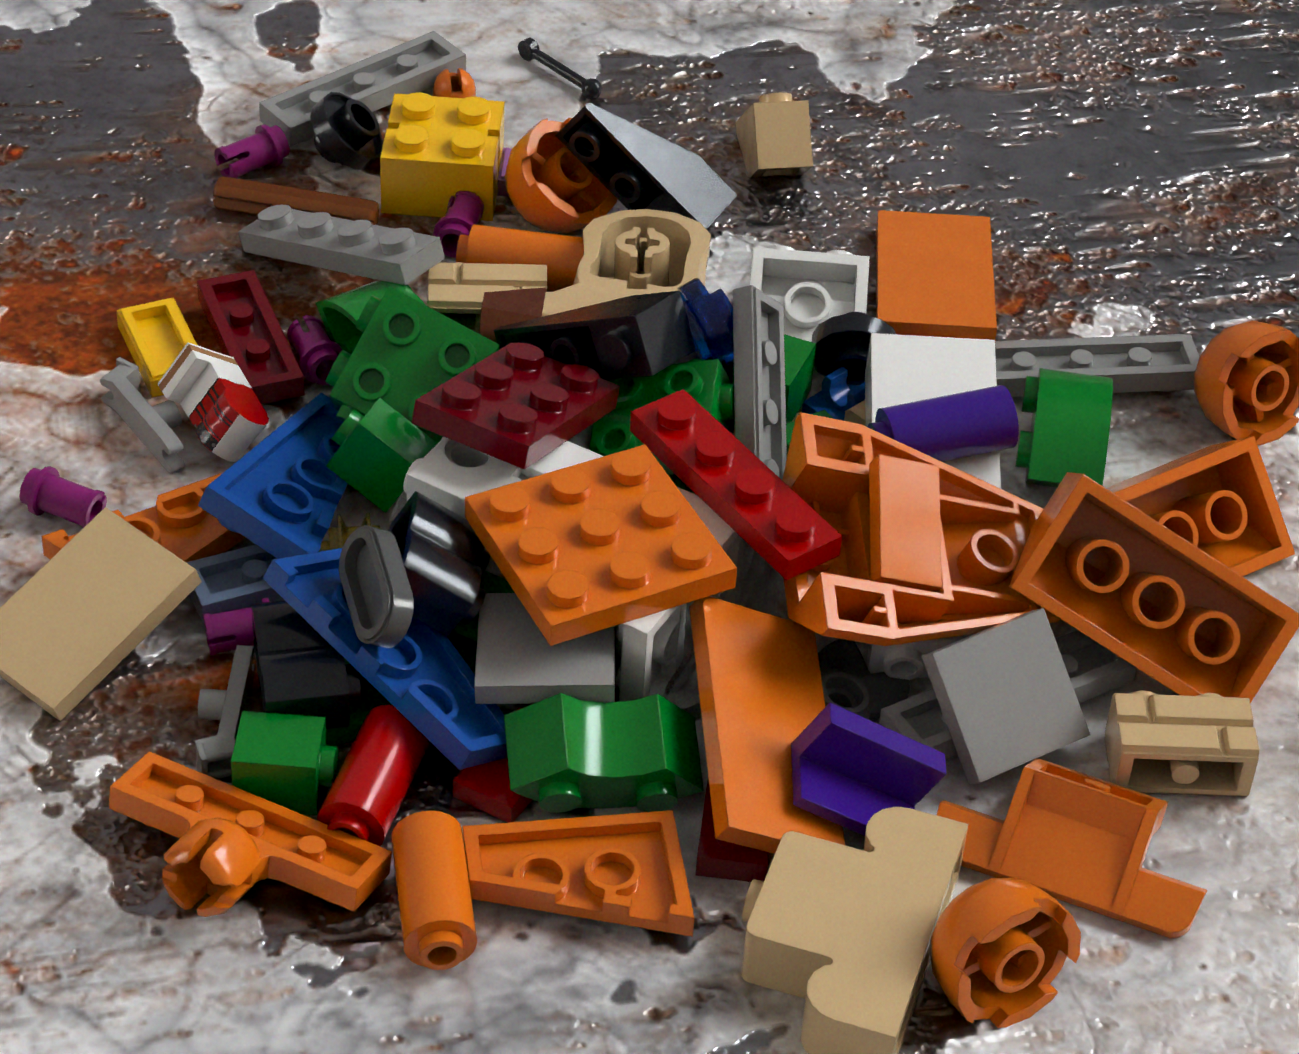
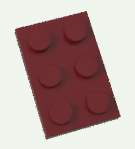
[411,343,620,470]

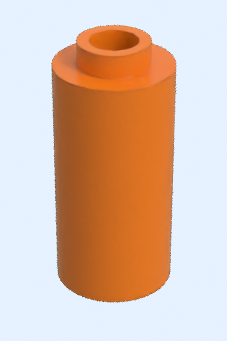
[456,224,584,292]
[391,811,477,970]

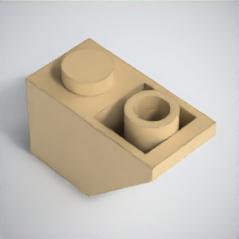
[735,92,813,178]

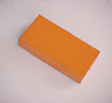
[869,454,942,592]

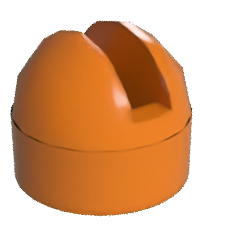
[433,68,476,98]

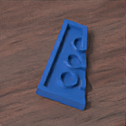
[198,392,348,559]
[263,548,508,770]

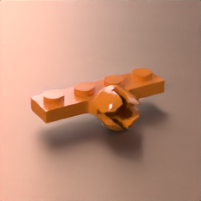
[109,751,392,917]

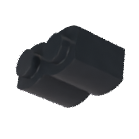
[388,491,490,636]
[251,600,362,729]

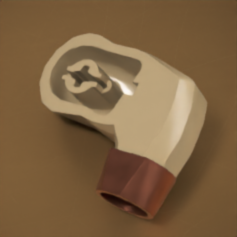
[480,209,711,364]

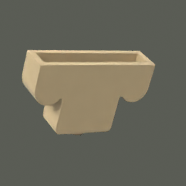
[741,807,969,1054]

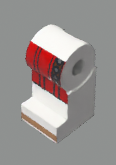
[158,342,269,462]

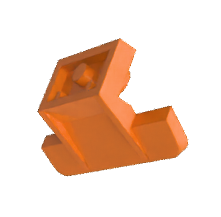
[937,758,1208,938]

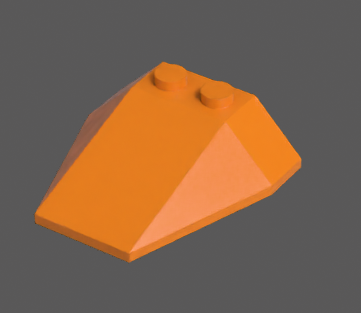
[782,412,1060,646]

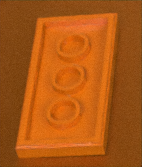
[876,210,997,341]
[689,596,845,854]

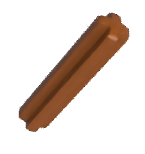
[213,176,379,225]

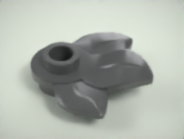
[818,639,910,719]

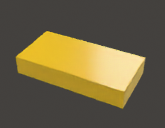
[116,298,197,398]

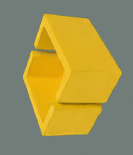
[380,92,505,221]

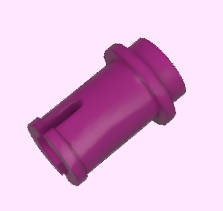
[214,124,290,178]
[433,191,484,258]
[287,315,343,385]
[19,466,107,528]
[203,597,270,656]

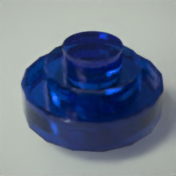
[677,278,734,367]

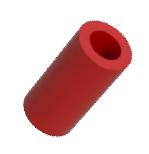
[317,705,430,846]

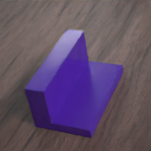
[791,703,947,836]

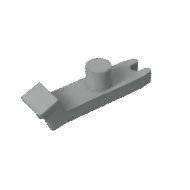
[100,357,185,473]
[195,645,255,779]

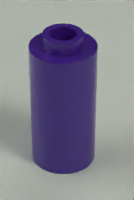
[868,385,1019,462]

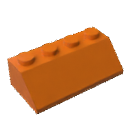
[1106,436,1295,577]
[1009,472,1299,703]

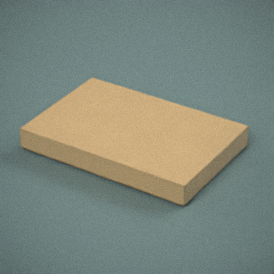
[0,507,202,721]

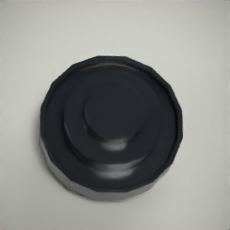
[310,92,383,170]
[811,312,896,386]

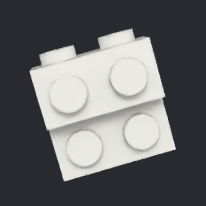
[750,245,870,342]

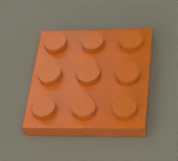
[465,444,737,646]

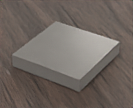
[474,593,615,704]
[922,608,1090,784]

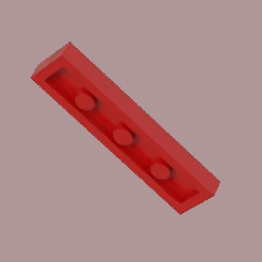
[630,389,842,581]

